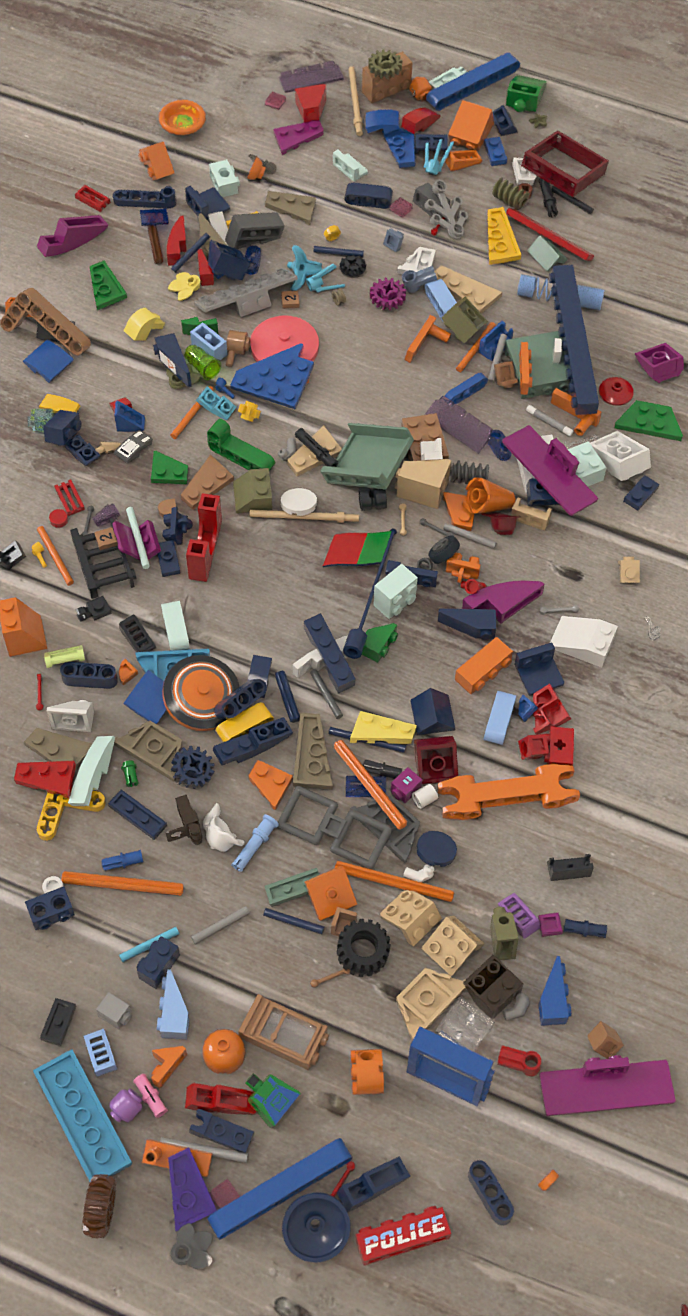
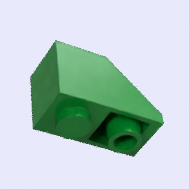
[362,623,398,663]

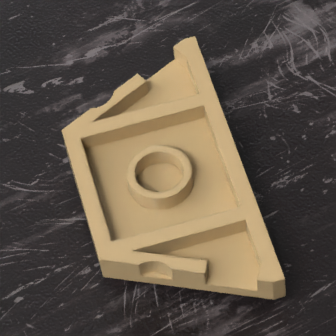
[396,968,466,1041]

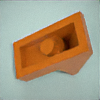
[151,1046,187,1089]

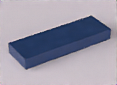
[108,790,167,840]

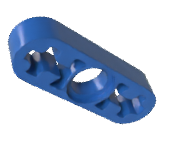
[443,372,488,407]

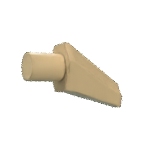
[95,442,121,454]

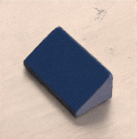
[493,105,518,136]

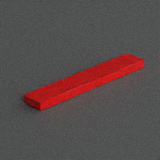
[506,208,595,261]

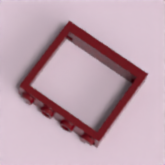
[521,130,609,197]

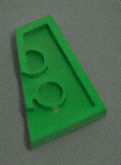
[89,260,127,311]

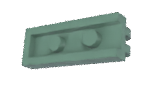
[264,868,319,907]

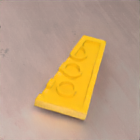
[487,207,521,265]

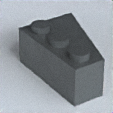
[225,212,285,249]

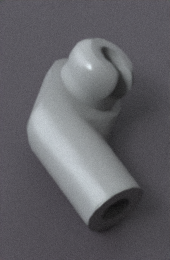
[278,438,296,460]
[503,993,529,1021]

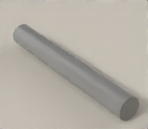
[488,334,507,383]
[443,523,497,549]
[191,906,249,944]

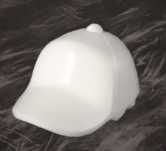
[203,803,245,852]

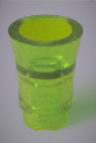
[184,344,221,380]

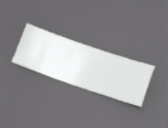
[208,211,228,246]

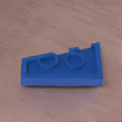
[382,128,415,168]

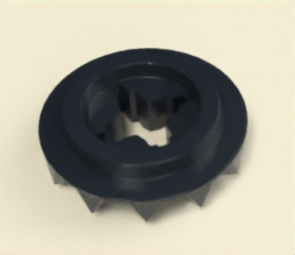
[340,254,366,277]

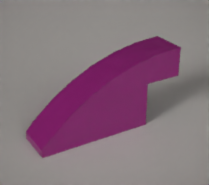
[37,215,109,257]
[462,580,545,624]

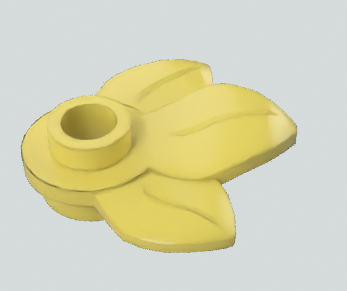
[168,272,201,301]

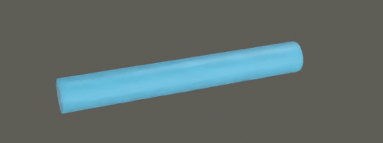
[119,927,179,962]

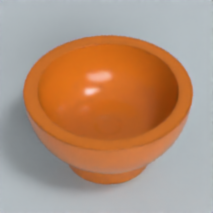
[247,157,266,180]

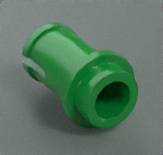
[121,760,139,787]

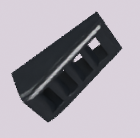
[119,614,156,652]

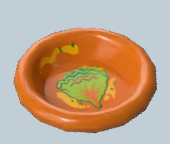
[159,100,206,135]

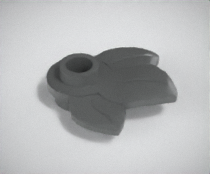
[171,1223,213,1269]

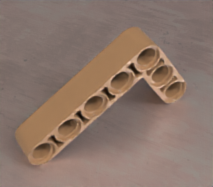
[0,288,91,355]

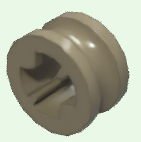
[332,288,346,306]

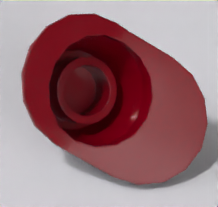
[481,512,521,535]

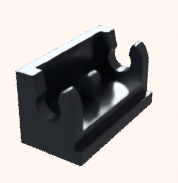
[547,854,594,881]

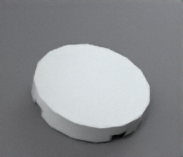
[281,488,317,516]

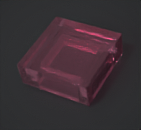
[265,91,286,110]
[390,197,413,218]
[209,1179,240,1209]

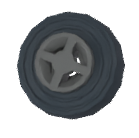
[428,535,460,564]

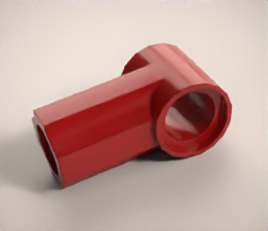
[497,1045,541,1077]

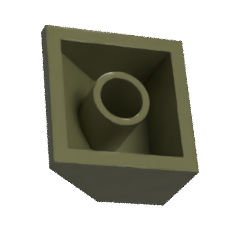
[441,296,488,343]
[233,468,272,513]

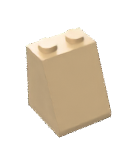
[395,459,451,509]

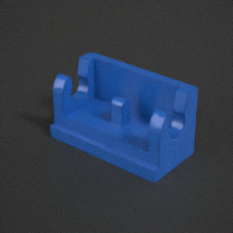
[479,321,513,361]

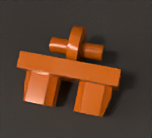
[445,553,481,583]

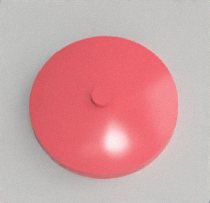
[250,316,319,362]

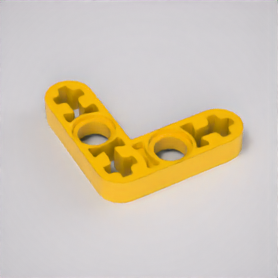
[37,787,106,841]

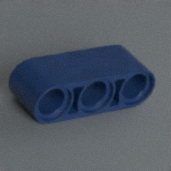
[344,182,393,209]
[60,662,118,689]
[214,679,267,720]
[468,1160,514,1226]

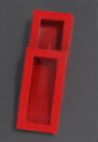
[401,108,441,134]
[167,216,187,266]
[185,1083,256,1115]

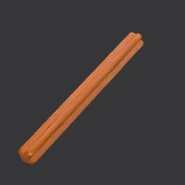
[334,740,407,830]
[335,861,454,902]
[61,871,184,896]

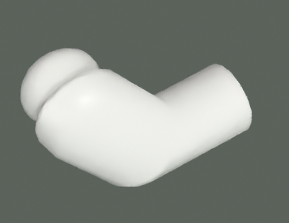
[403,864,434,883]

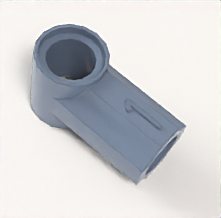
[402,266,437,293]

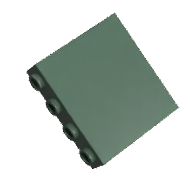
[504,331,570,399]
[320,423,414,490]

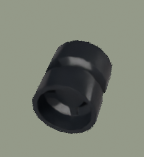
[358,487,387,511]

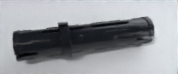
[539,178,558,218]
[295,428,338,467]

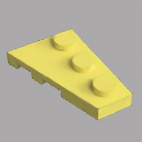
[350,711,417,744]

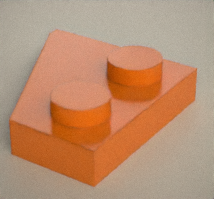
[443,492,475,531]

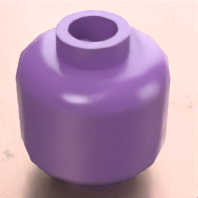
[109,1089,142,1123]

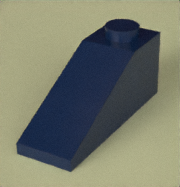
[438,609,496,640]

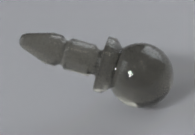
[249,154,277,175]

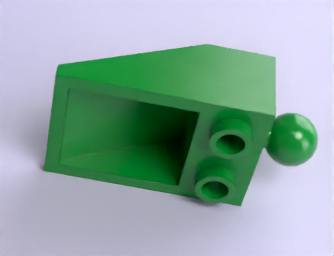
[506,75,547,113]

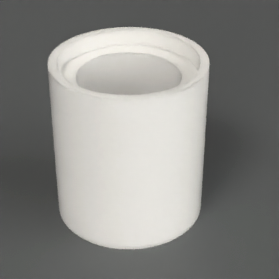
[412,784,438,809]

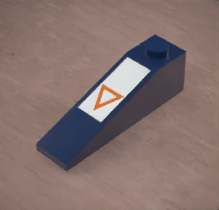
[153,333,192,387]

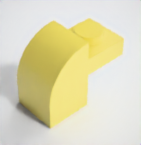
[123,308,165,341]

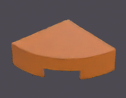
[119,659,138,685]

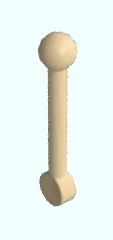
[399,504,407,536]

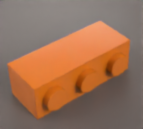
[455,637,513,694]

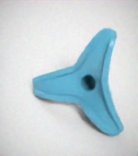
[287,245,322,291]

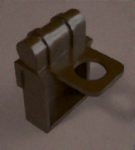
[166,794,203,845]

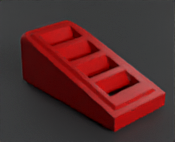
[197,249,214,286]

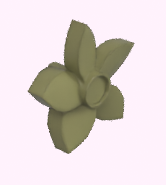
[529,113,547,128]

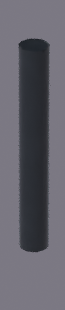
[551,186,594,214]

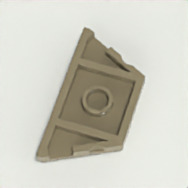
[114,721,182,782]

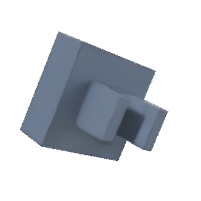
[383,228,404,252]

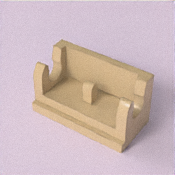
[511,498,552,531]

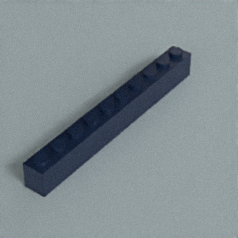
[549,265,599,415]

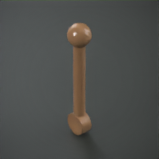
[310,968,351,987]

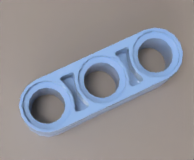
[425,279,457,321]
[483,691,517,745]

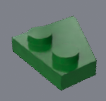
[151,451,189,484]

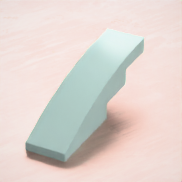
[68,736,115,806]

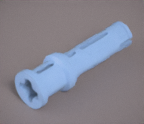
[231,814,279,872]

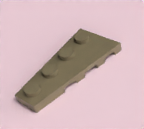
[293,713,333,790]

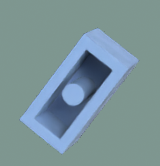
[190,323,228,364]

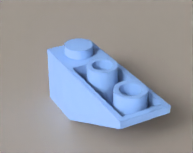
[157,969,190,1040]

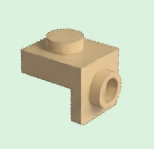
[618,557,640,583]

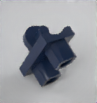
[162,507,193,545]

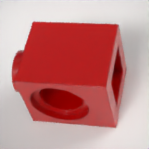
[518,734,549,760]

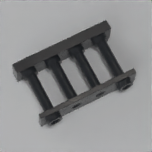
[70,518,137,599]

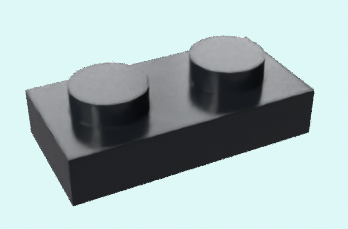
[40,998,76,1046]

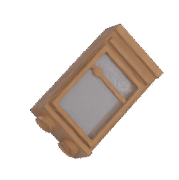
[238,994,329,1071]

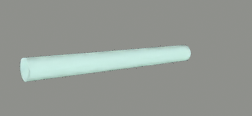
[126,507,150,569]

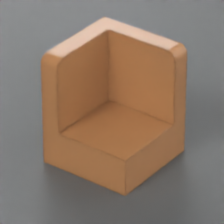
[331,907,357,936]
[587,1021,624,1059]

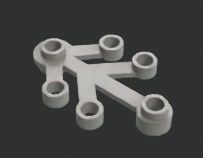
[424,180,468,239]

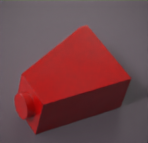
[295,84,327,123]

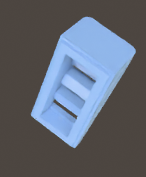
[84,1029,117,1077]

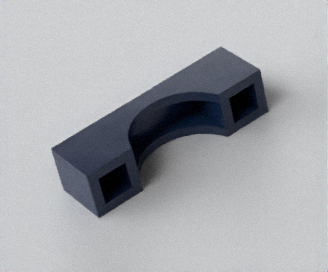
[304,613,356,694]

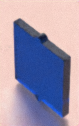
[140,208,169,226]

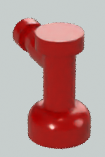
[461,579,487,594]

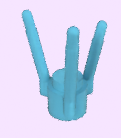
[424,139,454,175]
[306,264,345,293]

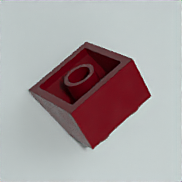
[414,736,458,784]

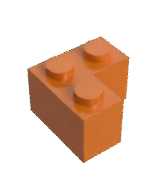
[138,141,174,180]

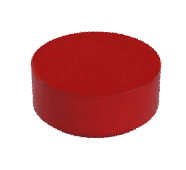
[49,509,68,528]

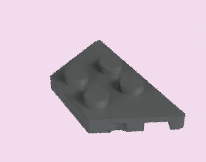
[350,796,420,863]

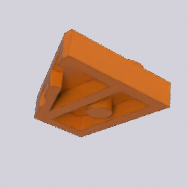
[248,760,293,810]

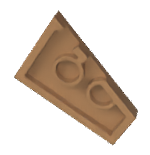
[181,455,234,510]

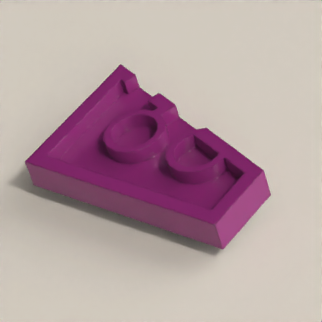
[274,120,324,155]

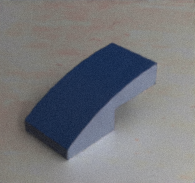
[248,655,272,698]

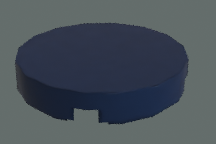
[416,831,457,867]

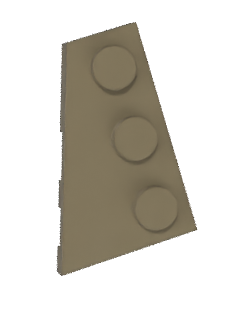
[265,191,316,225]

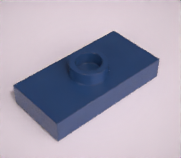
[157,540,181,577]

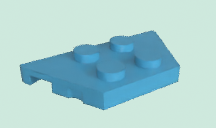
[136,649,210,681]

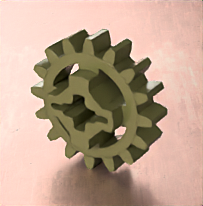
[368,49,403,79]

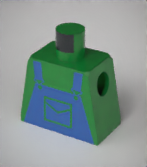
[245,1073,301,1128]

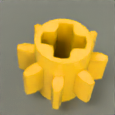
[238,401,261,422]

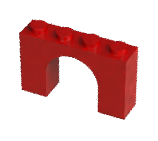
[186,493,222,582]

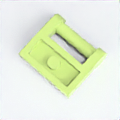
[44,645,85,668]

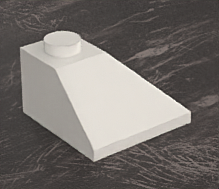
[47,700,94,732]

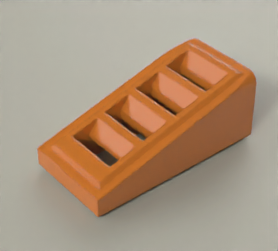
[445,150,482,171]

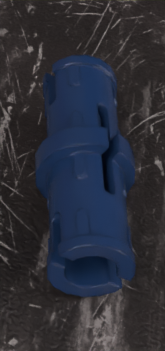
[564,919,607,938]

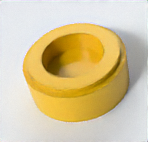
[324,225,341,241]

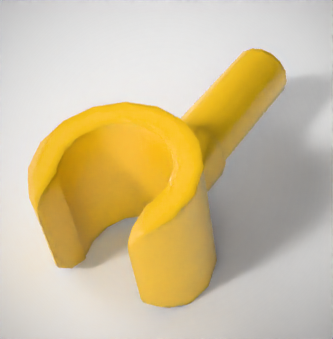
[32,542,47,568]

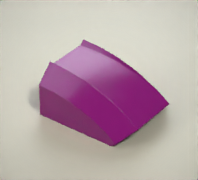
[635,343,684,383]

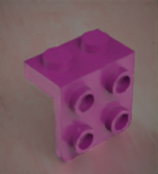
[113,520,161,561]

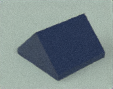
[410,688,455,735]

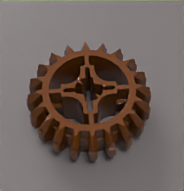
[82,1174,116,1239]

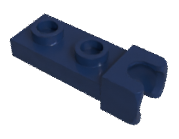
[385,560,438,588]
[189,1109,254,1153]

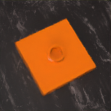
[305,866,357,921]

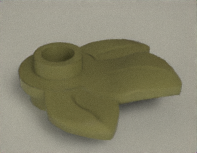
[166,363,201,389]

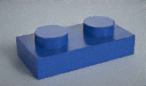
[484,137,507,166]

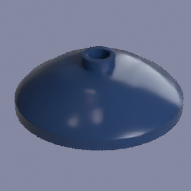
[282,1192,351,1263]

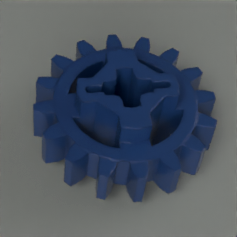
[171,746,215,789]

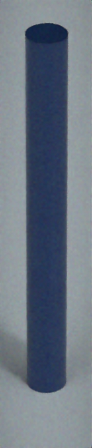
[328,727,406,753]

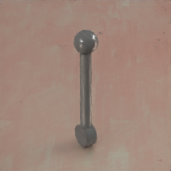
[81,506,94,536]
[420,518,454,537]

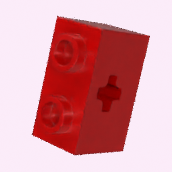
[544,726,574,766]

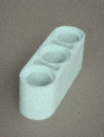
[161,601,190,651]

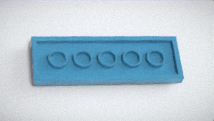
[33,1049,132,1181]

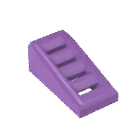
[498,893,540,939]

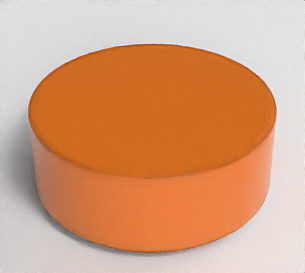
[538,1169,559,1191]

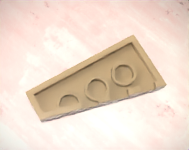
[434,265,502,313]

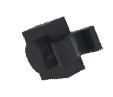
[76,596,112,622]

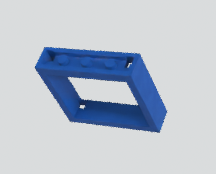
[406,1027,495,1107]

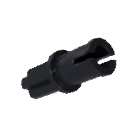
[363,760,403,779]

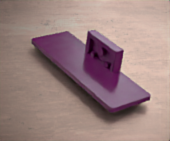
[502,425,598,516]
[539,1055,676,1116]

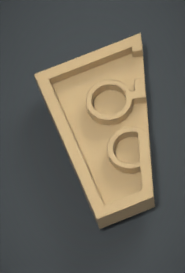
[287,425,342,476]

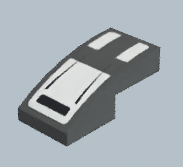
[114,430,153,463]

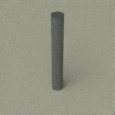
[310,669,343,719]

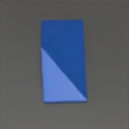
[114,400,145,432]

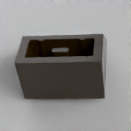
[463,955,524,1020]

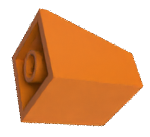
[448,100,494,151]
[0,597,47,657]

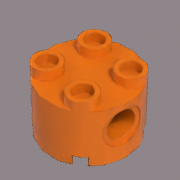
[351,1049,384,1095]

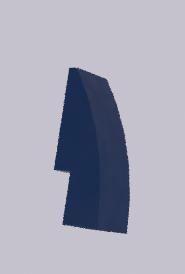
[337,1157,410,1213]

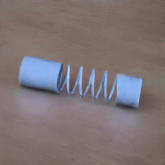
[517,274,604,311]

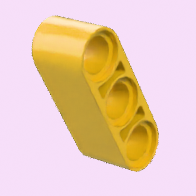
[215,702,274,742]

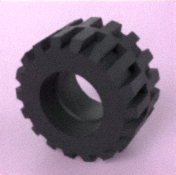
[336,919,391,977]

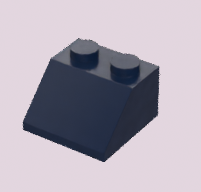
[208,240,250,281]

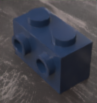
[43,410,82,446]
[526,477,560,506]
[136,936,180,989]

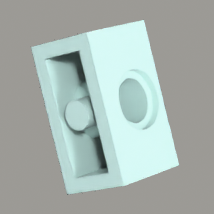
[209,160,240,197]

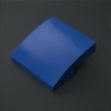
[366,109,400,134]
[23,340,74,383]
[123,670,167,724]

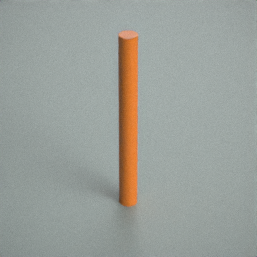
[456,322,496,372]
[170,386,214,439]
[37,526,74,586]

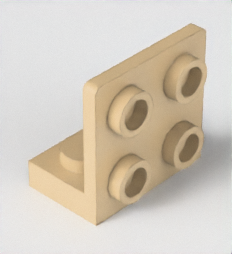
[422,916,485,976]

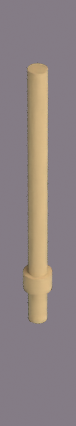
[349,66,363,136]
[250,510,359,523]

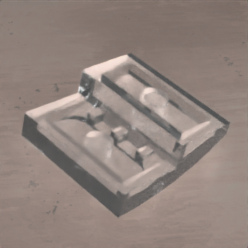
[434,997,496,1052]

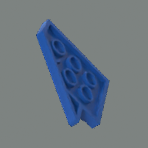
[230,343,314,409]

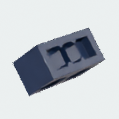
[24,886,75,931]

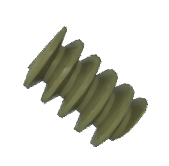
[492,177,530,210]

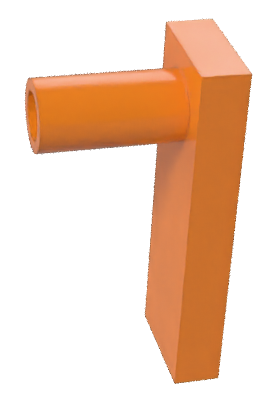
[404,315,451,363]
[551,388,602,436]
[142,1139,213,1177]

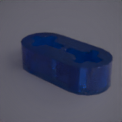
[245,245,261,275]
[488,430,512,461]

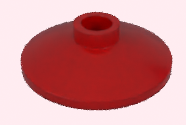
[599,377,634,406]

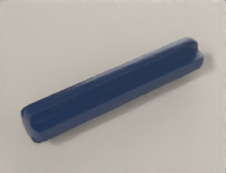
[275,670,300,723]

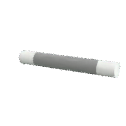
[526,405,574,437]

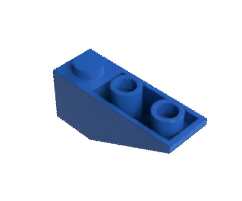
[538,956,571,1026]

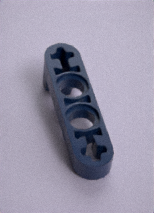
[113,186,176,209]

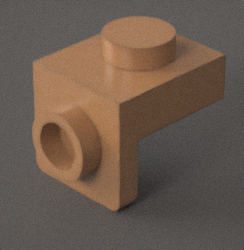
[494,361,518,388]

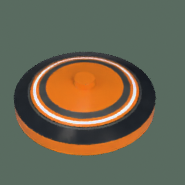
[162,655,241,731]

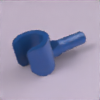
[215,377,235,399]

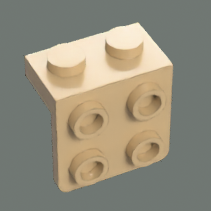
[380,890,442,946]

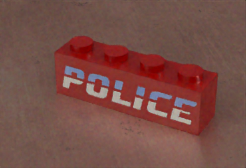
[355,1206,451,1266]

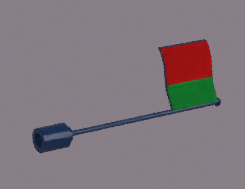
[323,528,397,659]

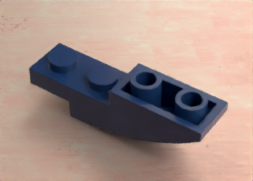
[213,717,293,766]

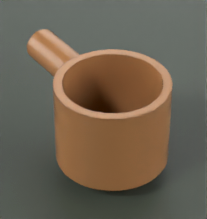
[226,330,250,367]

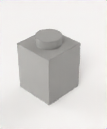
[96,992,131,1030]

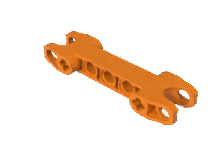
[437,764,580,820]

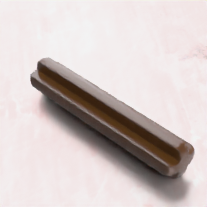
[148,223,163,264]

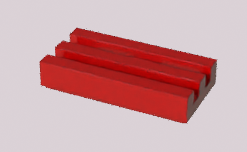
[75,185,111,212]
[54,479,85,516]

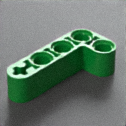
[207,419,276,471]

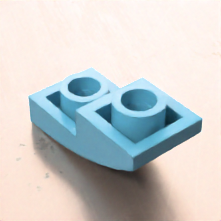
[195,386,236,420]

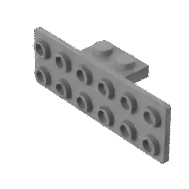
[194,268,298,317]

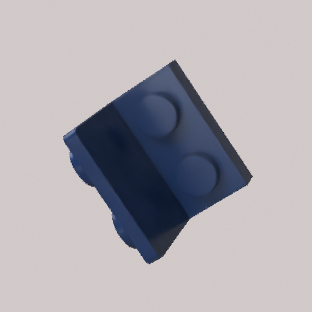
[185,185,230,220]
[514,642,564,696]

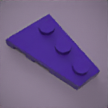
[168,1147,217,1231]

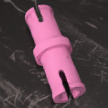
[133,1073,168,1118]

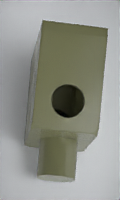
[490,907,519,960]

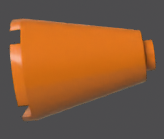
[464,477,516,514]

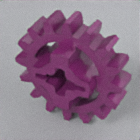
[370,277,406,311]

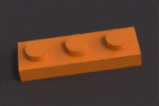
[519,342,532,395]

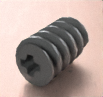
[451,460,489,485]

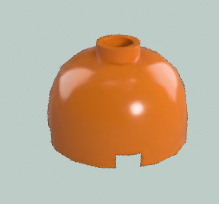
[202,1029,246,1074]

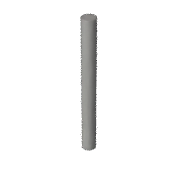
[160,1137,248,1163]

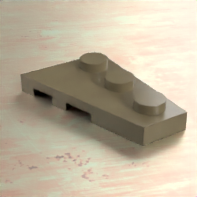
[24,728,92,771]

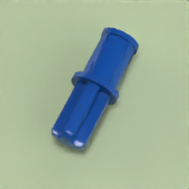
[102,850,143,871]

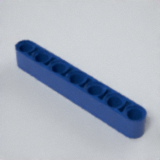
[426,52,520,111]
[207,1138,353,1239]

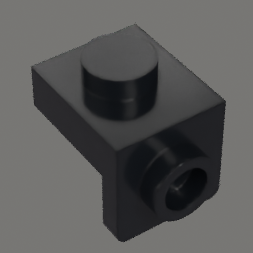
[0,541,26,569]

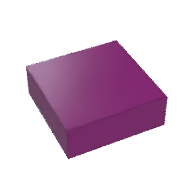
[538,912,563,937]

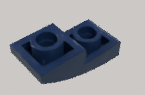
[65,434,100,466]

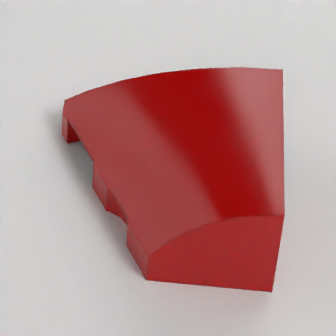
[533,684,571,735]

